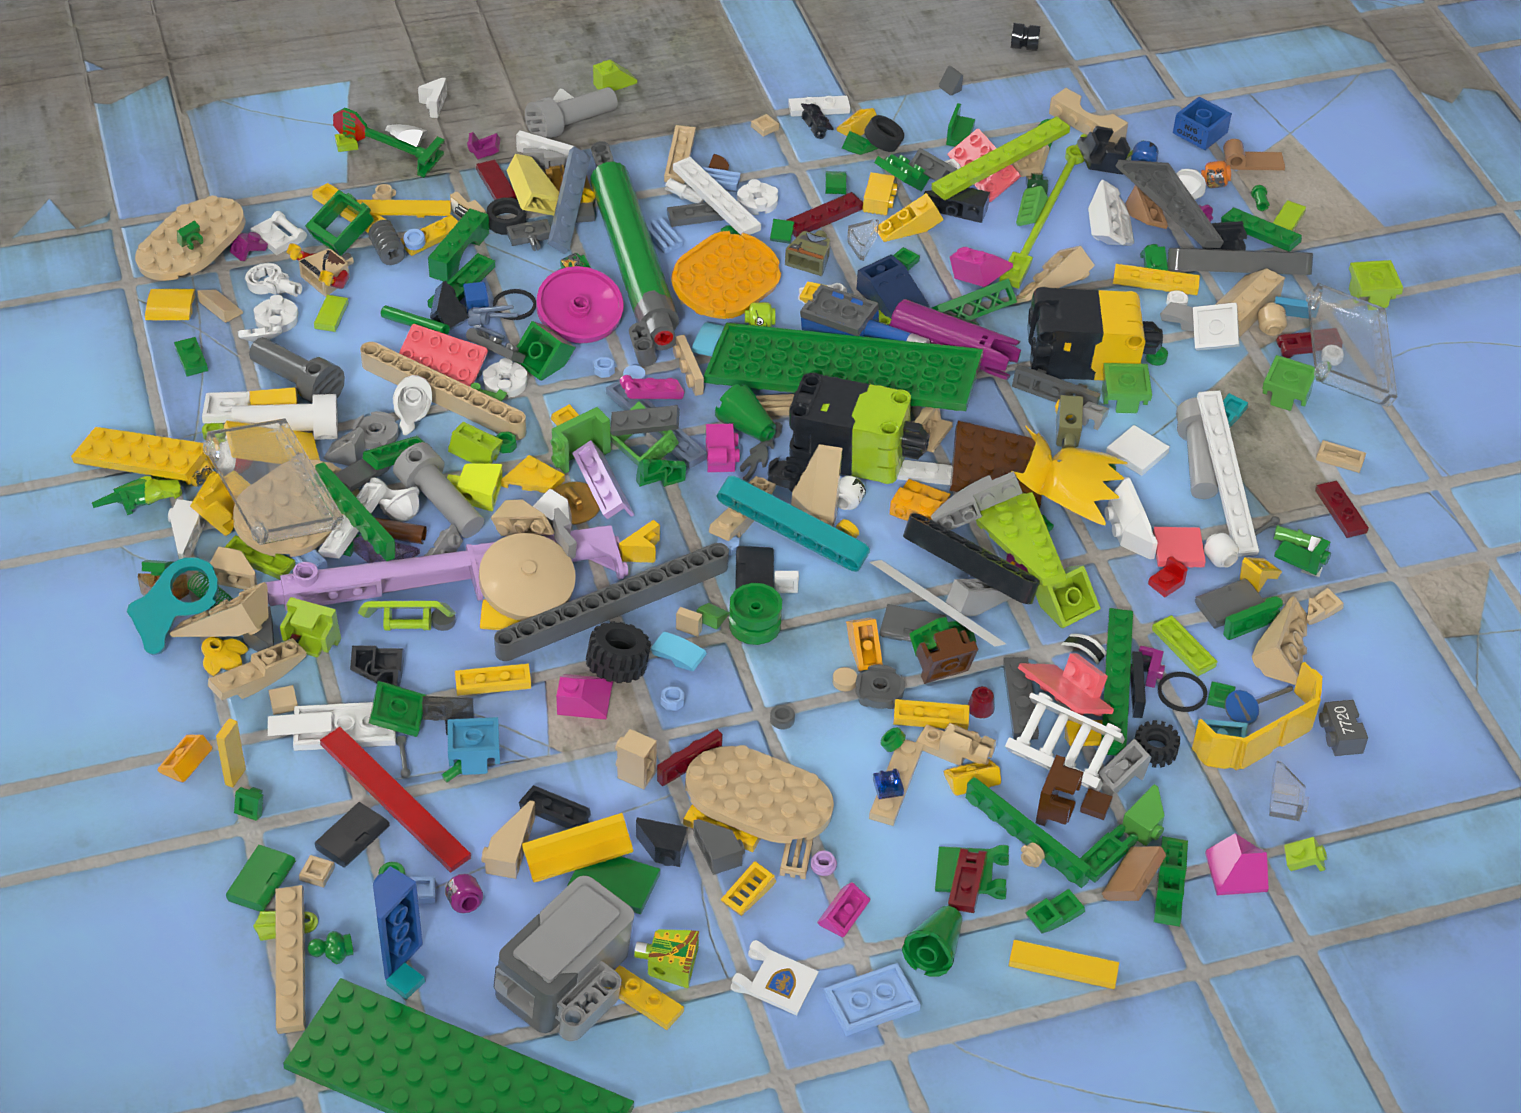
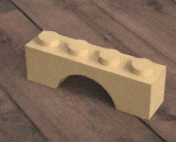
[1049,88,1128,145]

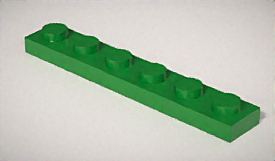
[314,462,395,561]
[965,777,1091,888]

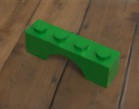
[428,208,489,282]

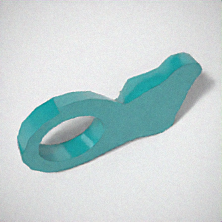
[127,557,219,655]

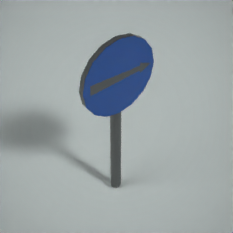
[1224,686,1293,725]

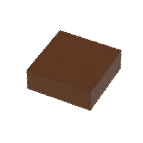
[1080,788,1113,820]

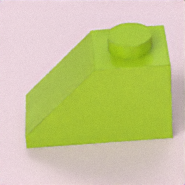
[593,59,637,91]

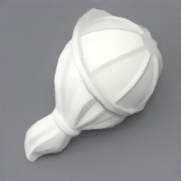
[1176,169,1206,200]
[393,375,432,435]
[370,478,419,522]

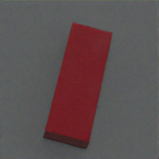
[476,159,517,200]

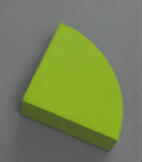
[334,134,358,152]

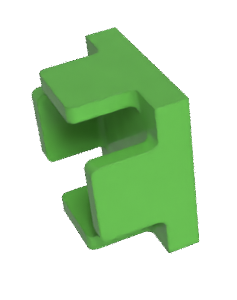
[1262,355,1318,411]
[1101,363,1152,413]

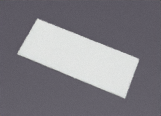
[268,712,332,736]

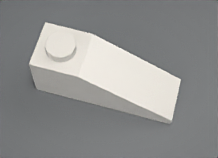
[168,499,206,559]

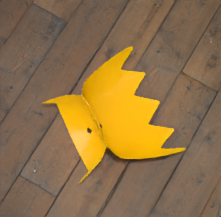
[1011,426,1128,525]

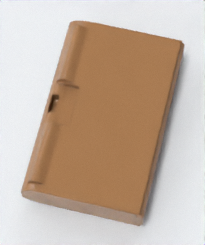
[1102,846,1166,901]

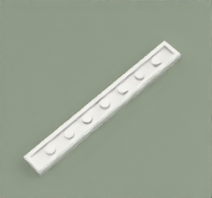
[1197,390,1259,557]

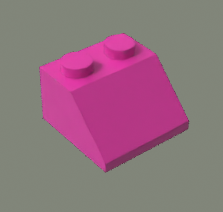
[950,247,1013,287]

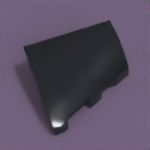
[350,646,405,687]

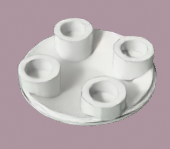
[238,326,283,342]

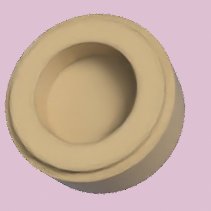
[832,667,857,692]

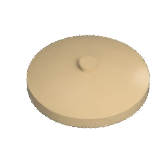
[478,533,576,621]

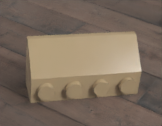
[1215,269,1285,338]

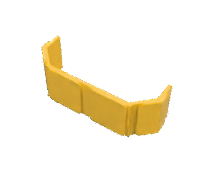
[1192,662,1323,770]

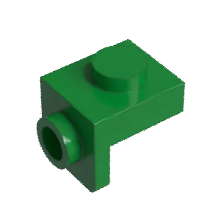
[1140,244,1168,271]

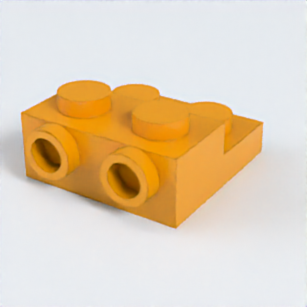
[889,479,950,521]

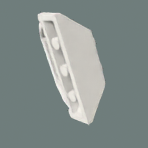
[1088,180,1134,246]
[1105,477,1158,559]

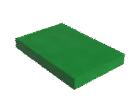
[567,856,660,914]

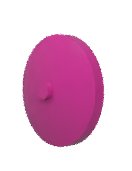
[536,266,623,343]

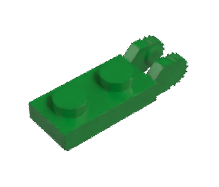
[1223,596,1283,640]
[1080,824,1139,883]

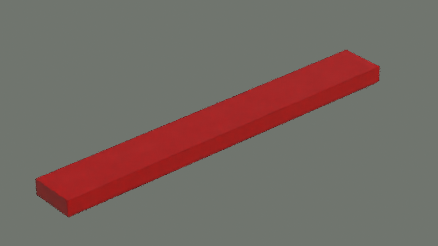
[320,727,471,873]

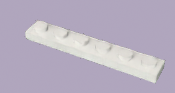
[673,157,761,235]

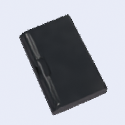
[735,546,774,590]
[315,802,390,867]

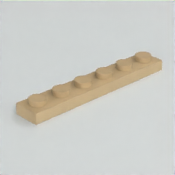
[276,885,306,1034]

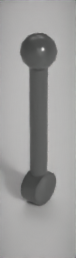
[1254,516,1280,536]
[396,736,411,778]

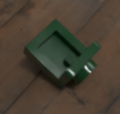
[1025,173,1048,195]

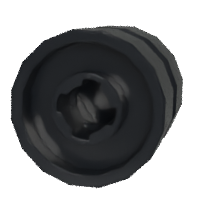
[1010,23,1041,51]

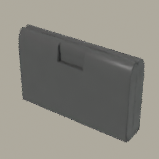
[1195,578,1265,629]
[879,604,946,642]

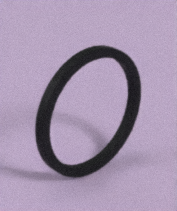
[493,289,536,320]
[1158,672,1207,712]

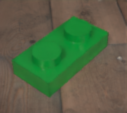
[174,337,208,377]

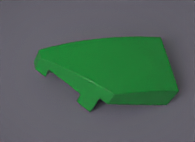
[842,131,878,155]

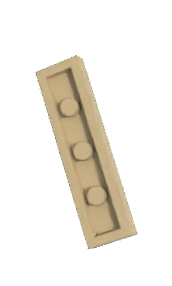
[664,125,696,184]
[869,739,924,826]

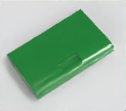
[226,844,296,912]

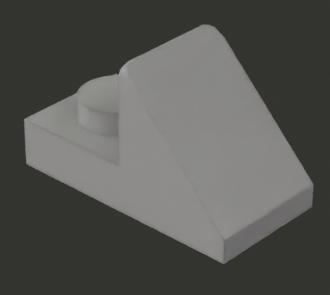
[1098,739,1151,793]

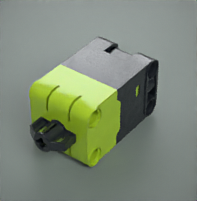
[789,373,930,484]

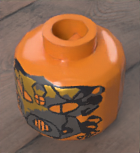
[1201,161,1231,188]

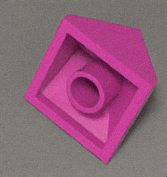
[1205,833,1269,895]

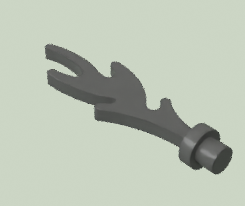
[740,422,782,482]

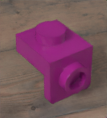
[467,132,501,159]
[230,232,268,261]
[1138,646,1165,688]

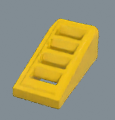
[721,861,776,916]

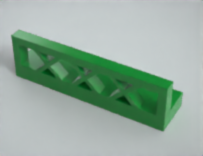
[932,278,1017,321]

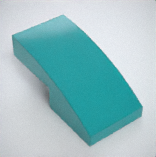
[1223,393,1248,428]

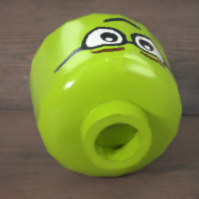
[745,302,775,327]

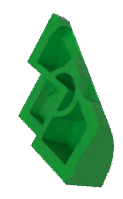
[636,459,686,487]

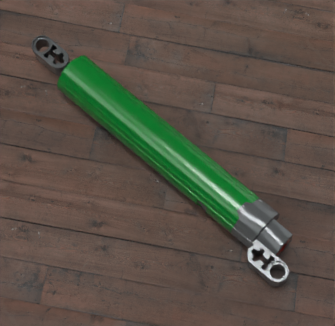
[590,141,679,367]

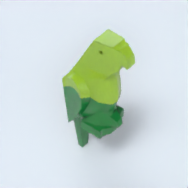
[92,476,183,515]

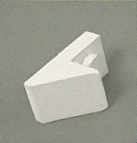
[418,78,447,118]

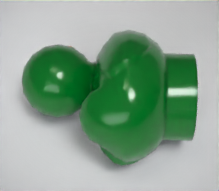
[308,931,354,964]

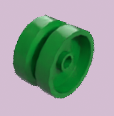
[729,583,782,645]

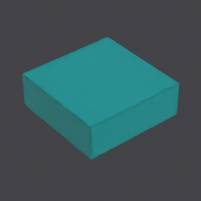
[386,963,425,1000]

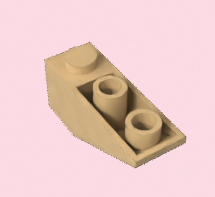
[491,500,555,536]

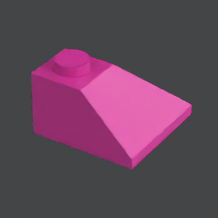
[556,674,613,720]

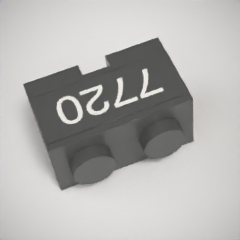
[1319,700,1368,756]

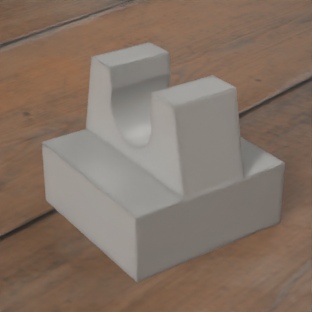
[1082,401,1109,430]

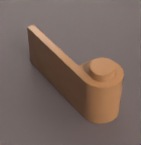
[1223,139,1285,171]

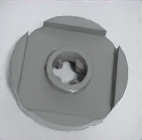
[352,411,399,449]

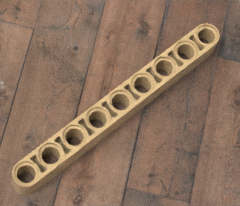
[360,342,526,440]

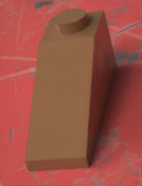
[1125,185,1168,229]

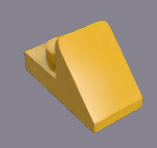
[619,520,660,563]
[1240,557,1282,593]

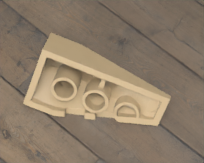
[1016,246,1095,303]
[791,444,842,527]
[170,582,268,637]
[1252,596,1307,685]

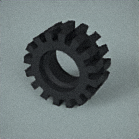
[1134,720,1180,768]

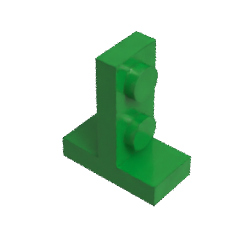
[909,617,976,656]

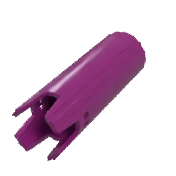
[889,299,1021,380]

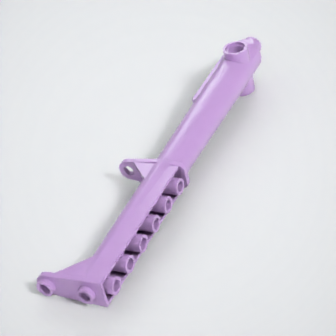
[266,525,628,611]

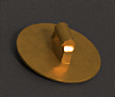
[553,482,600,525]

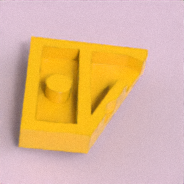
[501,455,565,493]

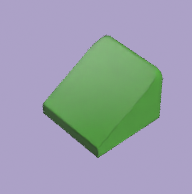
[696,603,729,630]

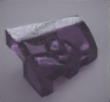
[353,536,420,563]

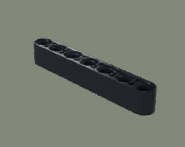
[903,513,1040,604]

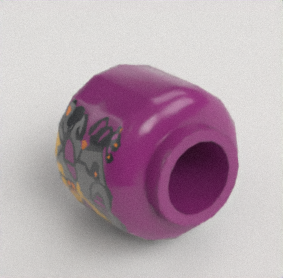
[445,874,483,914]

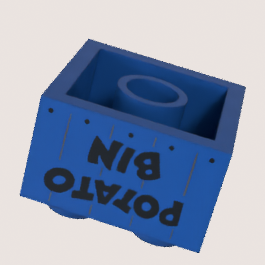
[1173,97,1232,150]

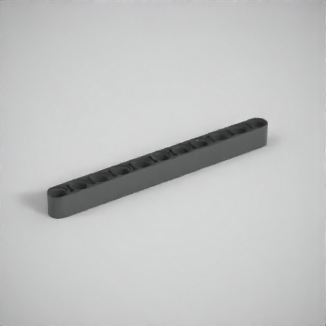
[494,543,729,661]

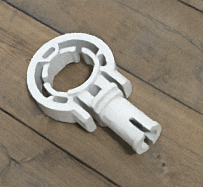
[245,263,302,297]

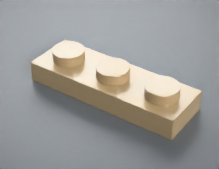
[673,335,704,396]

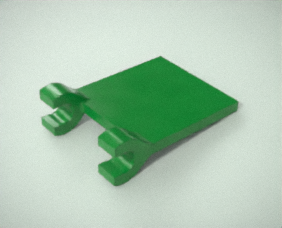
[935,845,1009,900]

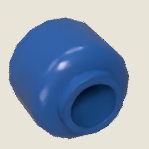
[1131,141,1159,162]

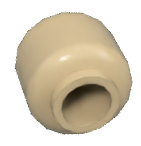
[1258,302,1287,336]

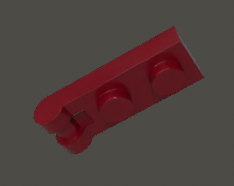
[1276,330,1342,358]
[948,848,987,913]

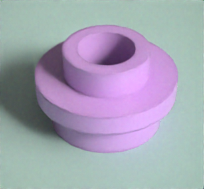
[811,851,837,876]

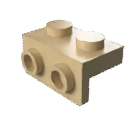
[1012,145,1050,177]
[910,407,953,452]

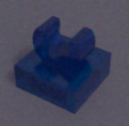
[873,768,904,799]

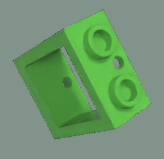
[610,402,679,466]

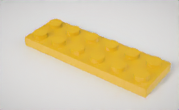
[71,427,212,481]

